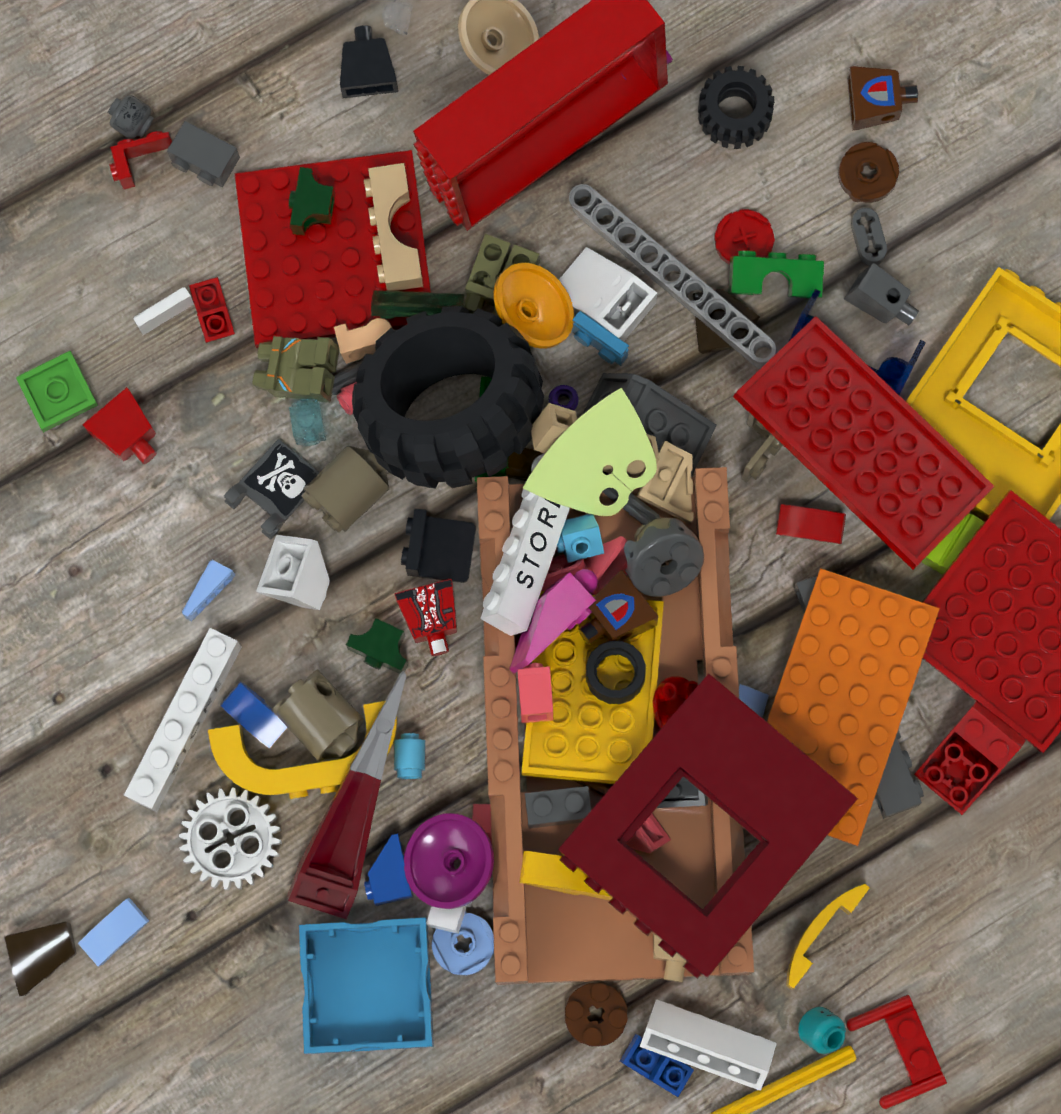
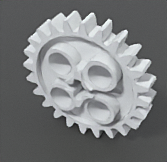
[179,788,282,890]

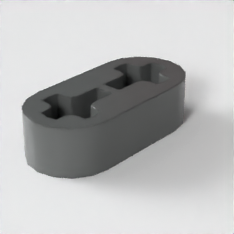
[851,208,887,266]

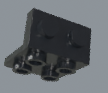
[401,509,476,583]

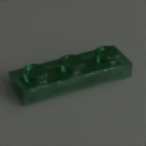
[371,290,464,319]

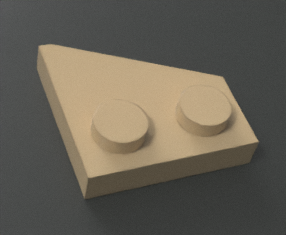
[636,441,694,524]

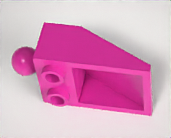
[509,569,598,674]

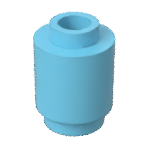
[394,733,425,779]

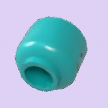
[798,1006,846,1054]

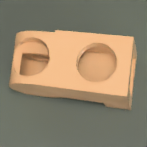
[334,318,392,364]

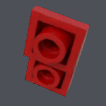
[189,277,235,343]
[776,504,846,544]

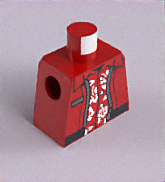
[394,579,457,656]

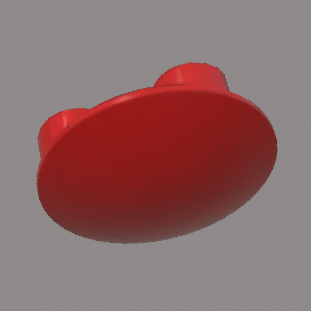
[653,676,698,729]

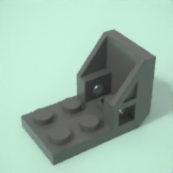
[582,373,717,477]

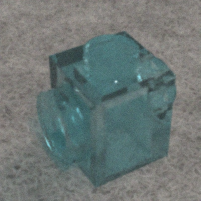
[289,399,327,446]

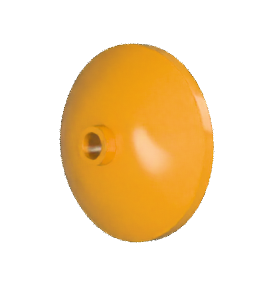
[494,263,574,349]

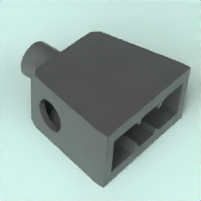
[844,263,919,326]

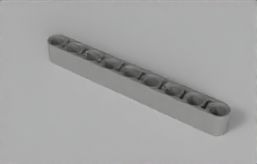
[569,184,777,369]

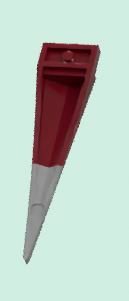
[287,671,406,919]

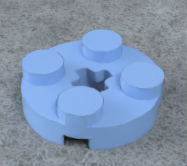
[432,912,494,976]

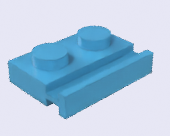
[572,310,629,366]

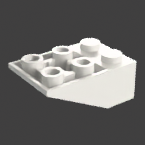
[559,247,657,342]

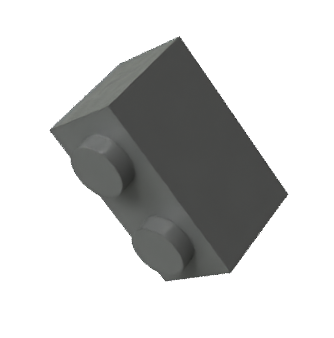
[167,121,240,188]
[525,786,591,829]

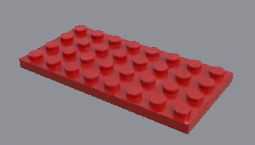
[733,316,995,570]

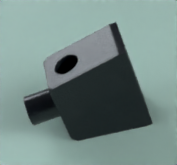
[340,25,398,98]

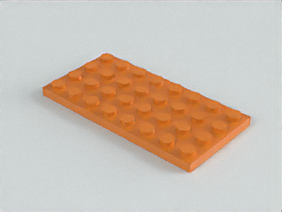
[767,568,940,847]

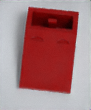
[914,701,1026,815]

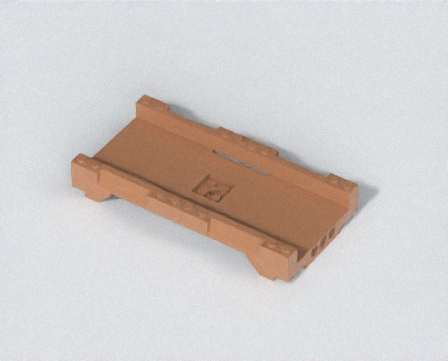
[477,467,754,985]

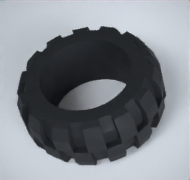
[352,306,545,489]

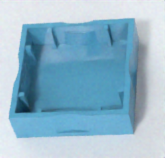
[299,917,434,1054]

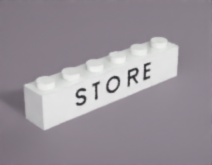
[480,454,570,636]
[124,628,242,812]

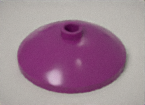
[404,813,494,909]

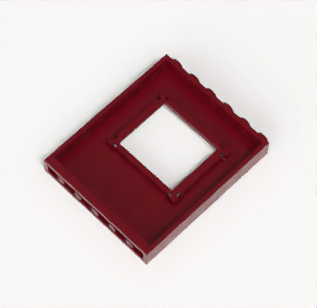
[558,673,858,979]

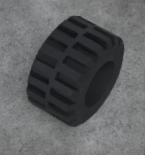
[698,66,775,149]

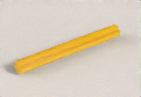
[711,1045,857,1114]

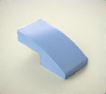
[78,898,149,967]

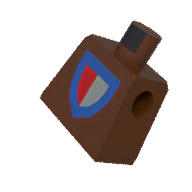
[847,66,918,131]
[578,570,658,645]

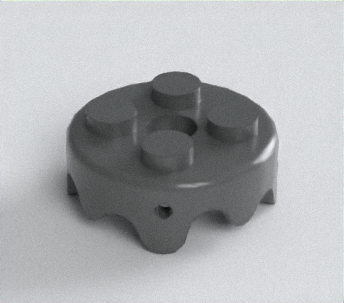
[624,518,704,597]

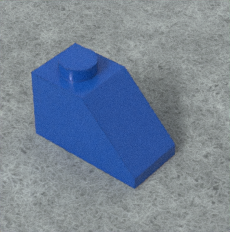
[364,834,413,906]

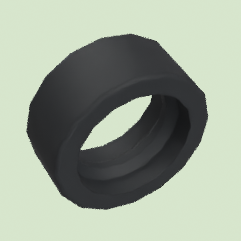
[586,641,646,704]

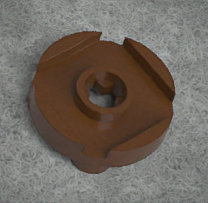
[838,142,899,203]
[565,983,628,1047]

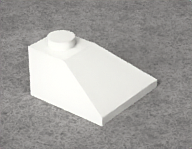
[256,535,330,610]

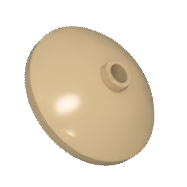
[458,0,539,75]

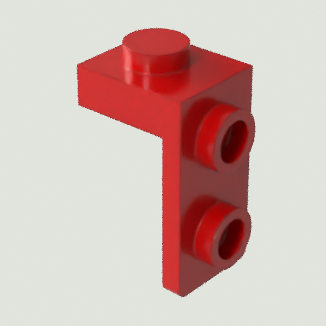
[109,131,172,189]

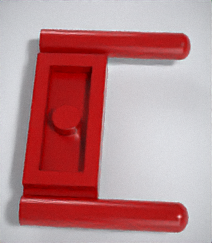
[846,995,947,1109]

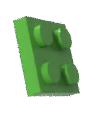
[16,351,98,433]

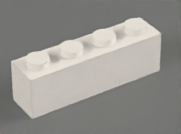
[640,999,777,1091]

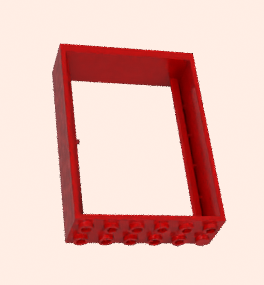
[413,0,668,231]

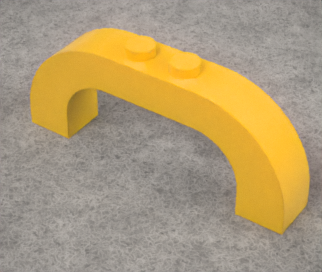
[208,701,397,799]

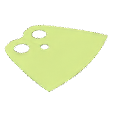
[523,388,657,516]

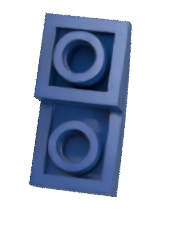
[221,681,287,748]
[619,1034,694,1097]

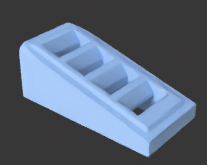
[182,560,235,621]

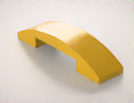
[786,884,870,990]

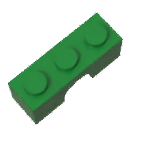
[728,251,824,299]

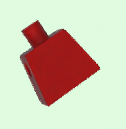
[82,387,157,464]

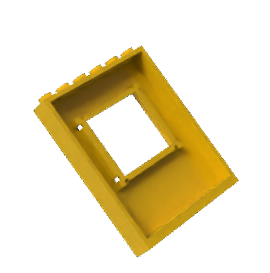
[906,267,1061,521]

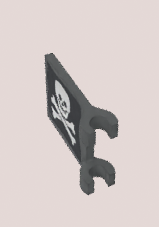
[224,439,320,540]

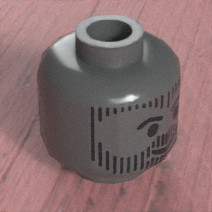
[107,95,154,139]

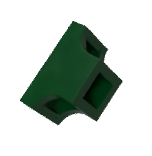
[289,167,336,235]
[346,618,409,674]

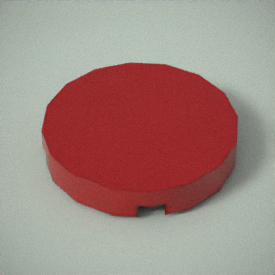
[714,209,775,265]

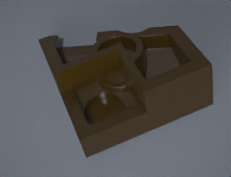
[4,922,77,997]

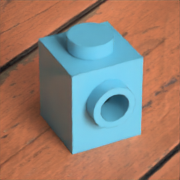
[556,514,604,563]

